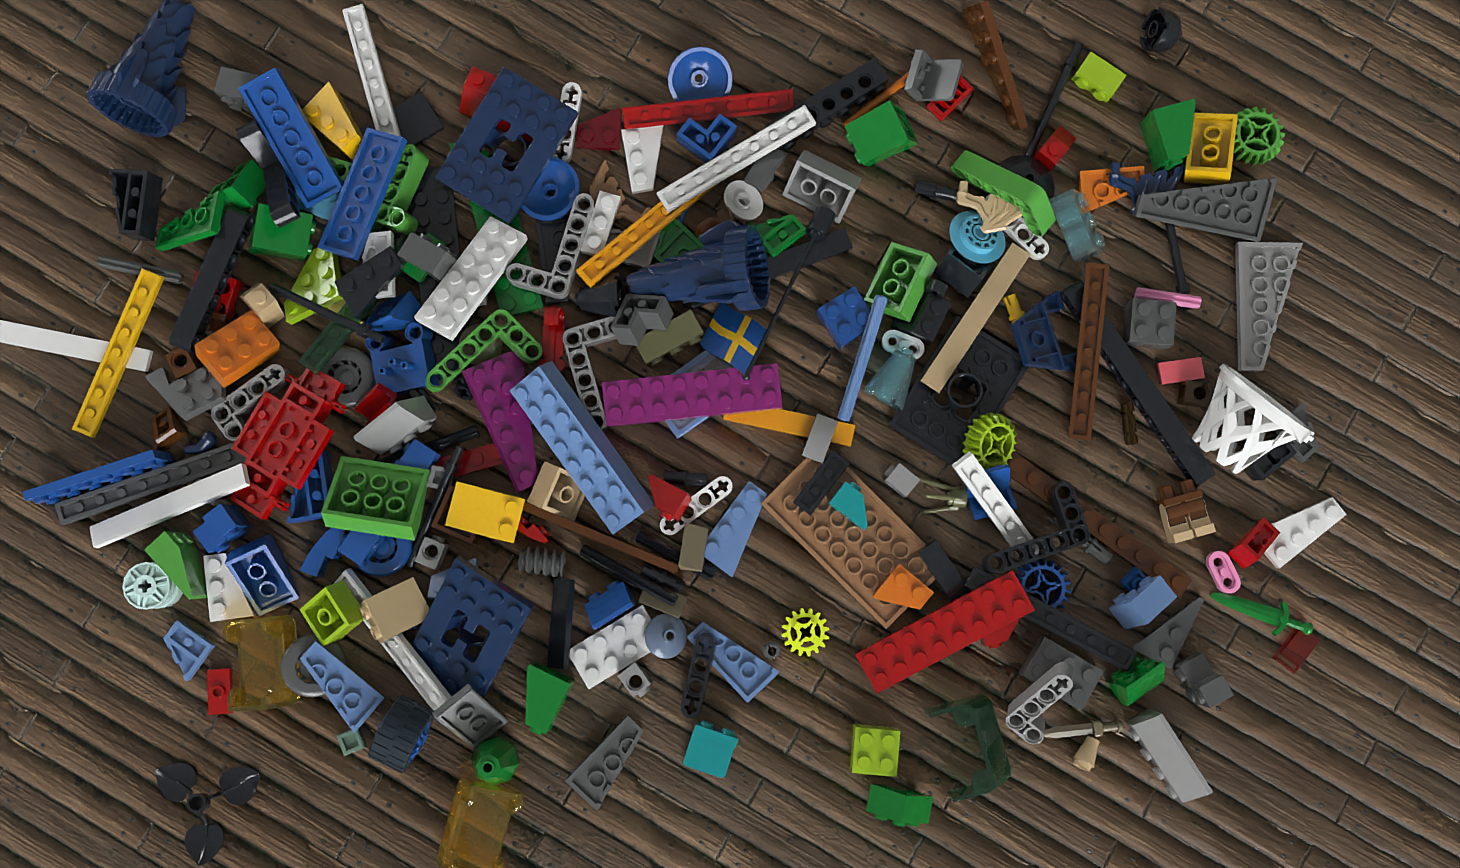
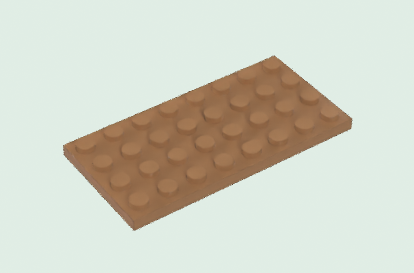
[761,448,935,629]

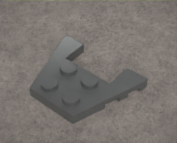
[145,366,226,421]

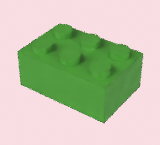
[864,242,937,322]

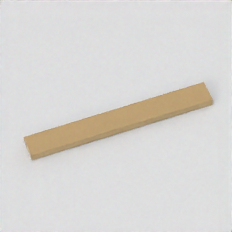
[921,243,1031,393]

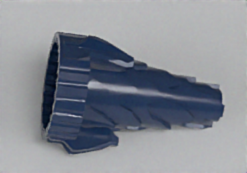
[86,0,196,137]
[627,220,770,311]

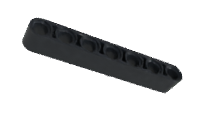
[169,206,255,353]

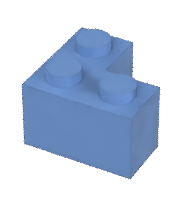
[1108,575,1177,629]

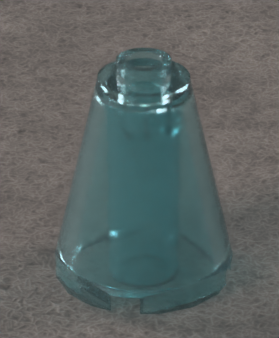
[863,347,916,410]

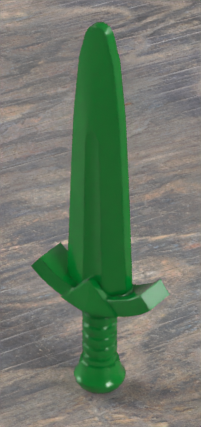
[1210,592,1313,636]

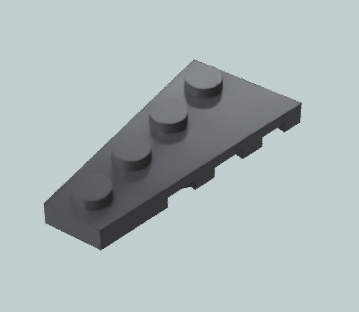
[565,714,644,811]

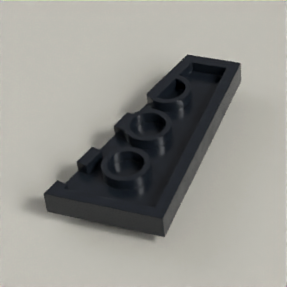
[536,214,578,305]

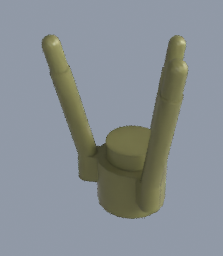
[916,476,967,514]

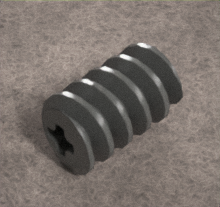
[518,544,566,578]

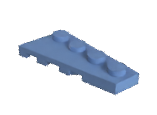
[704,481,767,577]
[300,641,385,733]

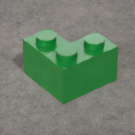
[206,159,266,218]
[866,784,933,827]

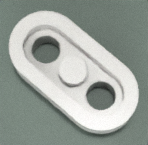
[881,330,924,360]

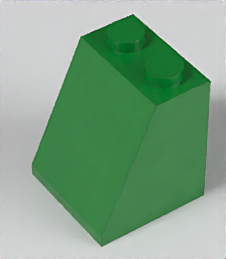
[1139,99,1196,172]
[845,100,919,167]
[248,203,316,260]
[525,661,575,735]

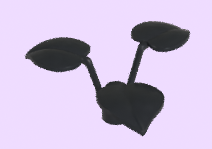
[156,763,260,866]

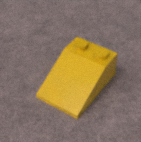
[1184,113,1238,184]
[445,481,525,543]

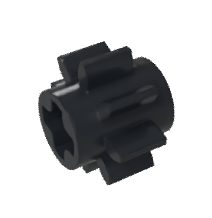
[454,375,473,401]

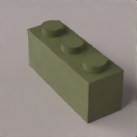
[635,310,704,367]

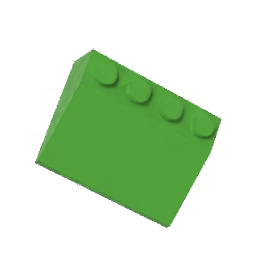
[321,456,430,541]

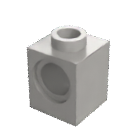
[884,463,920,498]
[415,534,450,570]
[617,661,652,698]

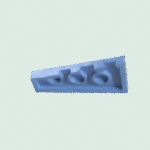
[687,622,780,703]

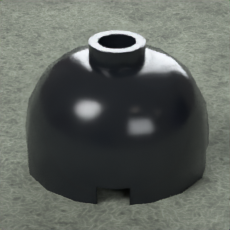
[1140,7,1182,53]

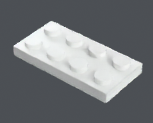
[570,605,652,689]

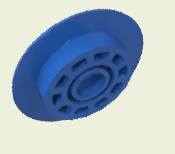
[356,536,412,577]

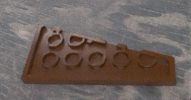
[962,0,1028,130]

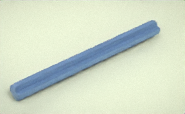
[838,295,888,421]

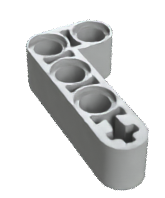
[211,364,291,441]
[1006,662,1074,744]

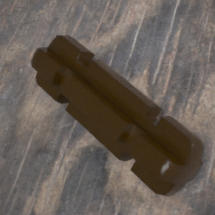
[1121,402,1138,445]

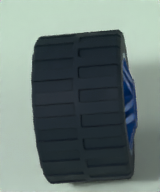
[368,695,434,773]

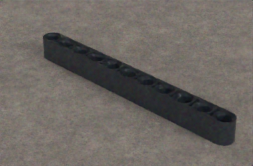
[1060,280,1215,488]

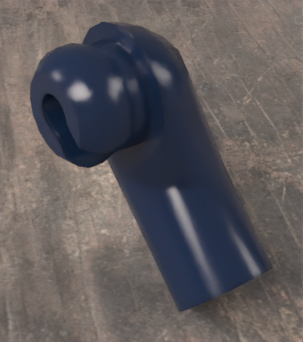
[185,431,216,454]

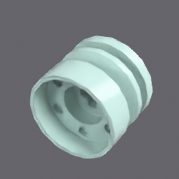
[122,562,183,610]

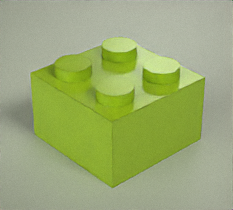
[300,580,365,647]
[849,724,900,777]

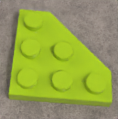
[284,247,344,325]

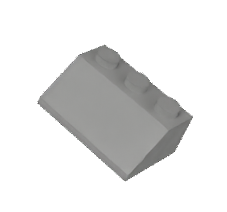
[782,149,862,224]
[353,395,437,455]

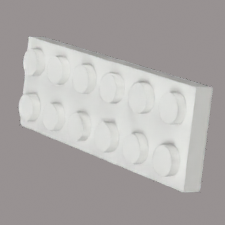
[414,216,528,341]

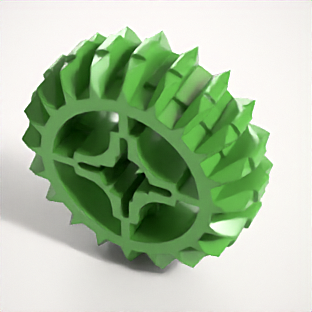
[1233,106,1285,166]

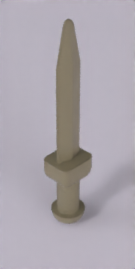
[1044,719,1124,738]

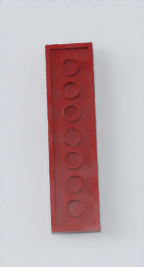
[855,570,1035,693]

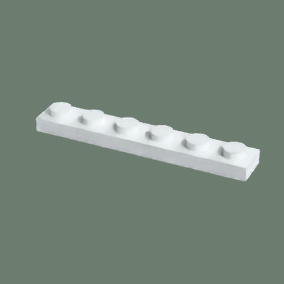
[952,451,1039,557]

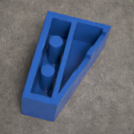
[287,450,333,524]

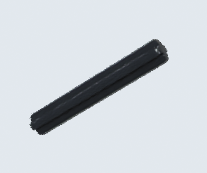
[635,531,715,580]

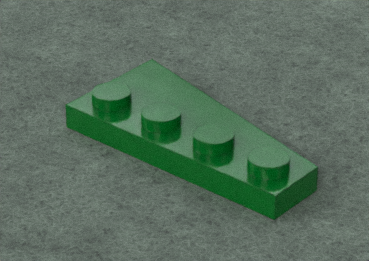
[155,190,226,252]

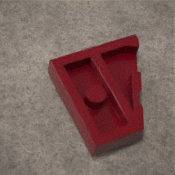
[576,108,622,151]

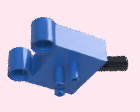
[366,322,439,413]

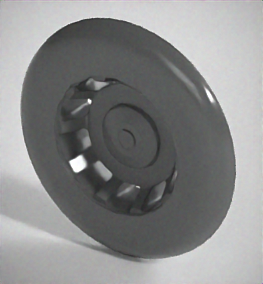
[317,347,375,407]
[281,634,346,697]

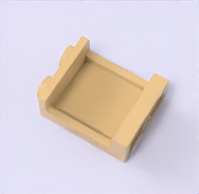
[360,577,429,644]

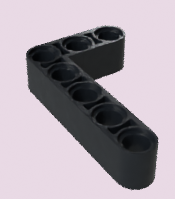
[236,119,301,228]
[982,482,1090,574]

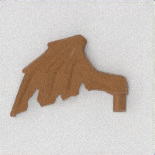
[587,159,651,224]

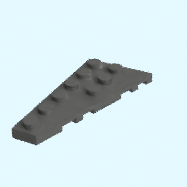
[1133,177,1278,242]

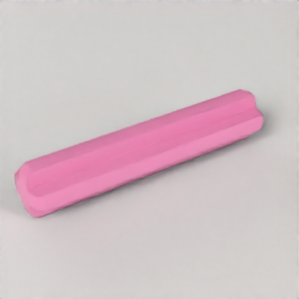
[1134,287,1202,309]

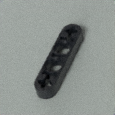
[681,633,717,718]

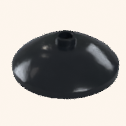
[999,155,1055,217]

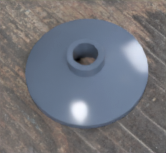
[645,614,687,659]

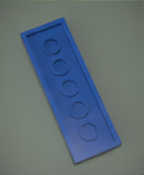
[238,67,344,208]
[318,127,407,261]
[22,450,173,505]

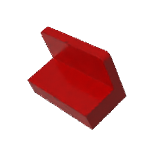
[354,382,397,426]

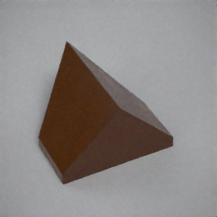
[151,406,189,451]

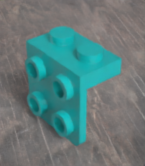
[683,720,739,778]

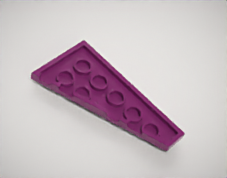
[462,351,538,492]

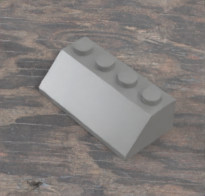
[1126,708,1213,803]

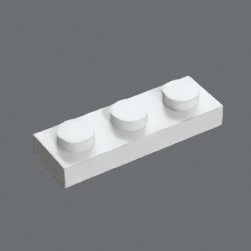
[581,191,621,256]

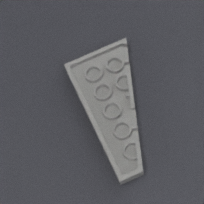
[1235,242,1303,372]

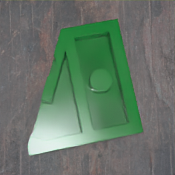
[748,214,807,258]

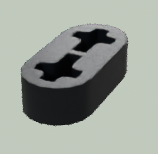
[925,279,948,299]

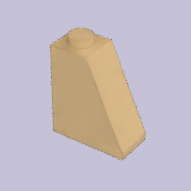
[239,283,285,329]

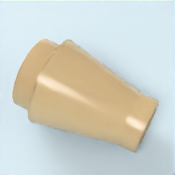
[1073,736,1100,772]

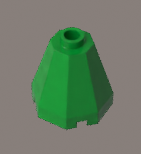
[471,736,520,786]

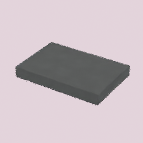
[432,683,508,749]

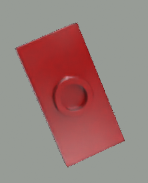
[207,668,234,715]

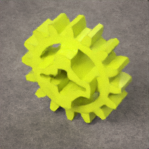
[781,608,829,656]

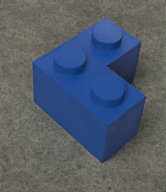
[676,114,737,163]
[192,504,251,554]

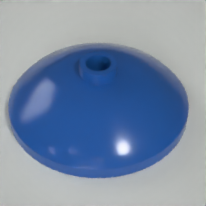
[668,46,732,102]
[521,157,580,221]

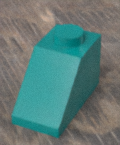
[828,481,868,530]

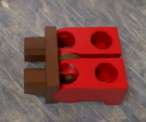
[192,270,244,332]

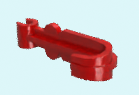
[539,306,565,372]

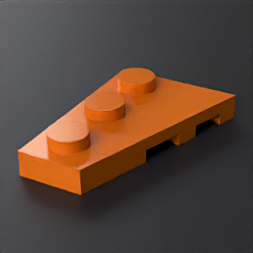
[1078,166,1145,215]

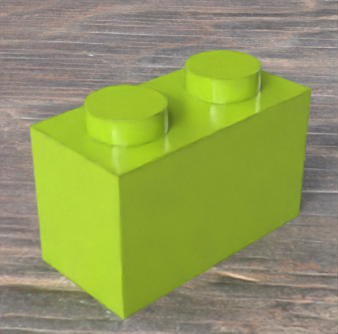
[1071,52,1126,103]

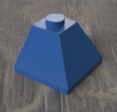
[364,291,422,331]

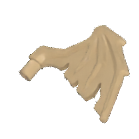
[957,181,1022,234]

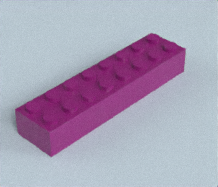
[602,363,783,427]

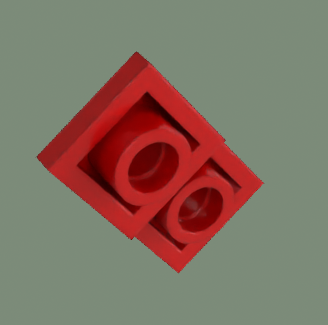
[517,514,551,543]

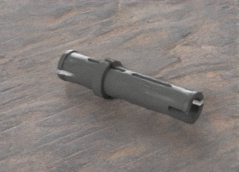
[1051,517,1113,564]

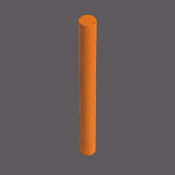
[842,72,909,129]

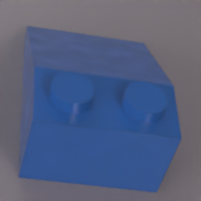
[225,533,300,616]
[585,580,638,630]

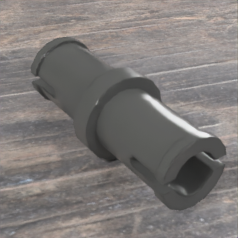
[763,641,780,659]

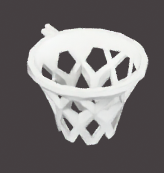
[1192,364,1315,474]

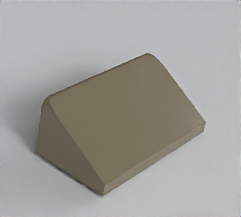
[679,523,709,572]
[638,587,688,618]

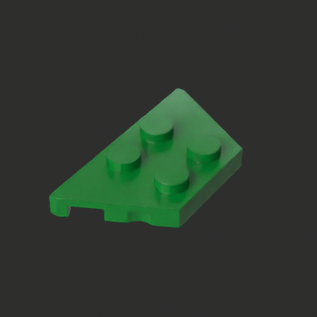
[654,219,704,262]

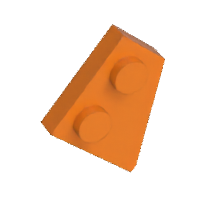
[872,564,934,610]

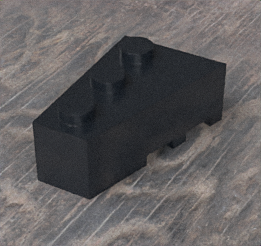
[108,169,163,241]

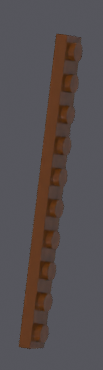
[1007,451,1192,598]

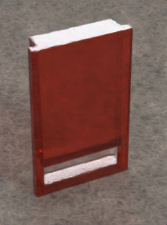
[1272,629,1320,675]

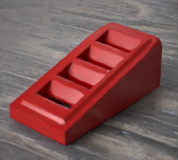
[926,75,973,122]

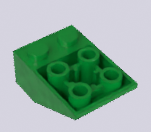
[1106,656,1165,706]

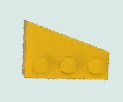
[302,81,363,160]

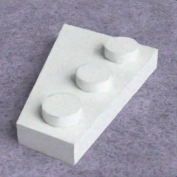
[362,231,396,299]
[203,553,257,622]

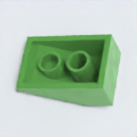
[144,531,207,599]

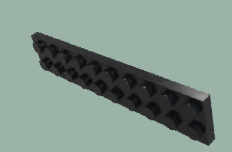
[411,166,473,381]

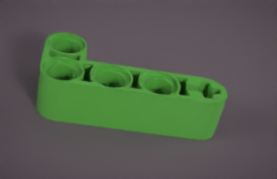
[375,144,429,235]

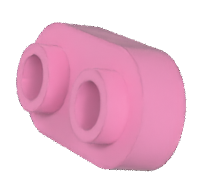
[1206,551,1241,593]

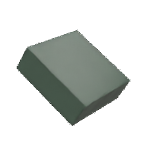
[336,727,367,756]

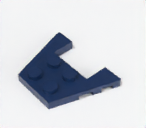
[1010,290,1077,372]

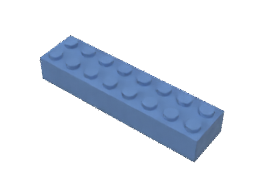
[510,361,655,534]

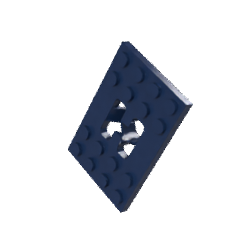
[435,67,579,224]
[411,556,534,697]

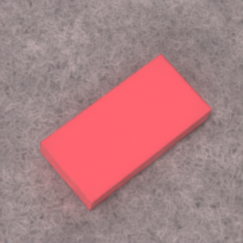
[1156,357,1205,385]

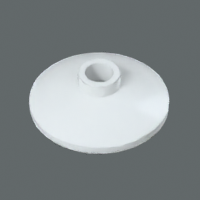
[724,180,763,220]

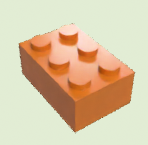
[195,310,280,388]

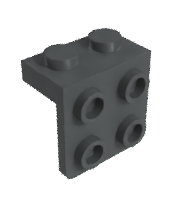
[904,49,963,101]

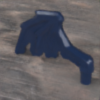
[1108,162,1185,215]

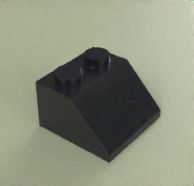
[934,246,995,298]
[890,292,951,346]

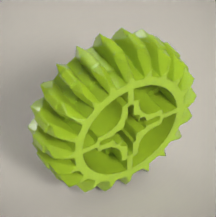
[962,413,1018,470]

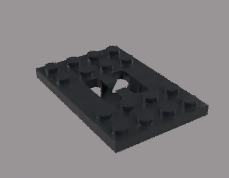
[888,316,1028,466]

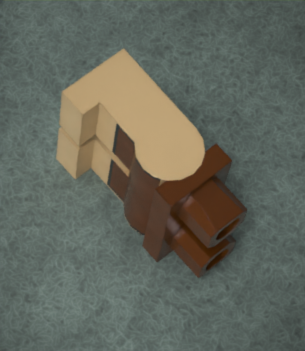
[1156,479,1216,543]

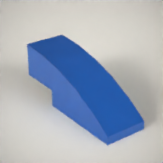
[300,528,350,577]

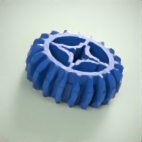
[1015,558,1071,609]

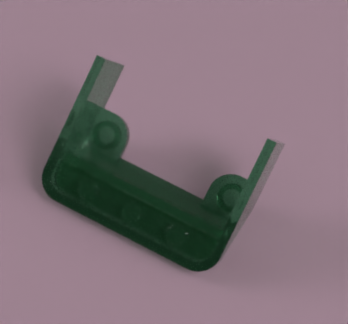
[924,694,1011,802]

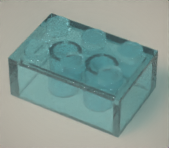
[1049,188,1106,262]

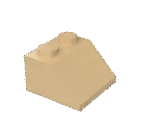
[527,461,585,521]

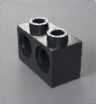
[1243,436,1297,481]

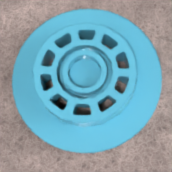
[949,211,1005,263]

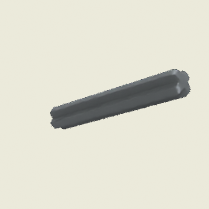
[97,255,184,284]

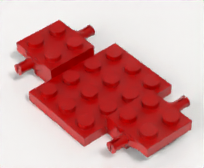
[230,365,347,520]

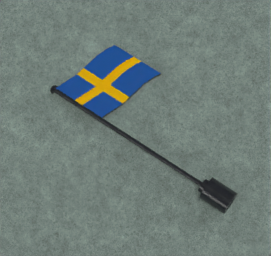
[700,206,836,381]

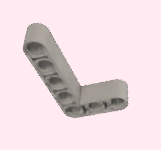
[506,193,594,299]
[563,317,617,432]

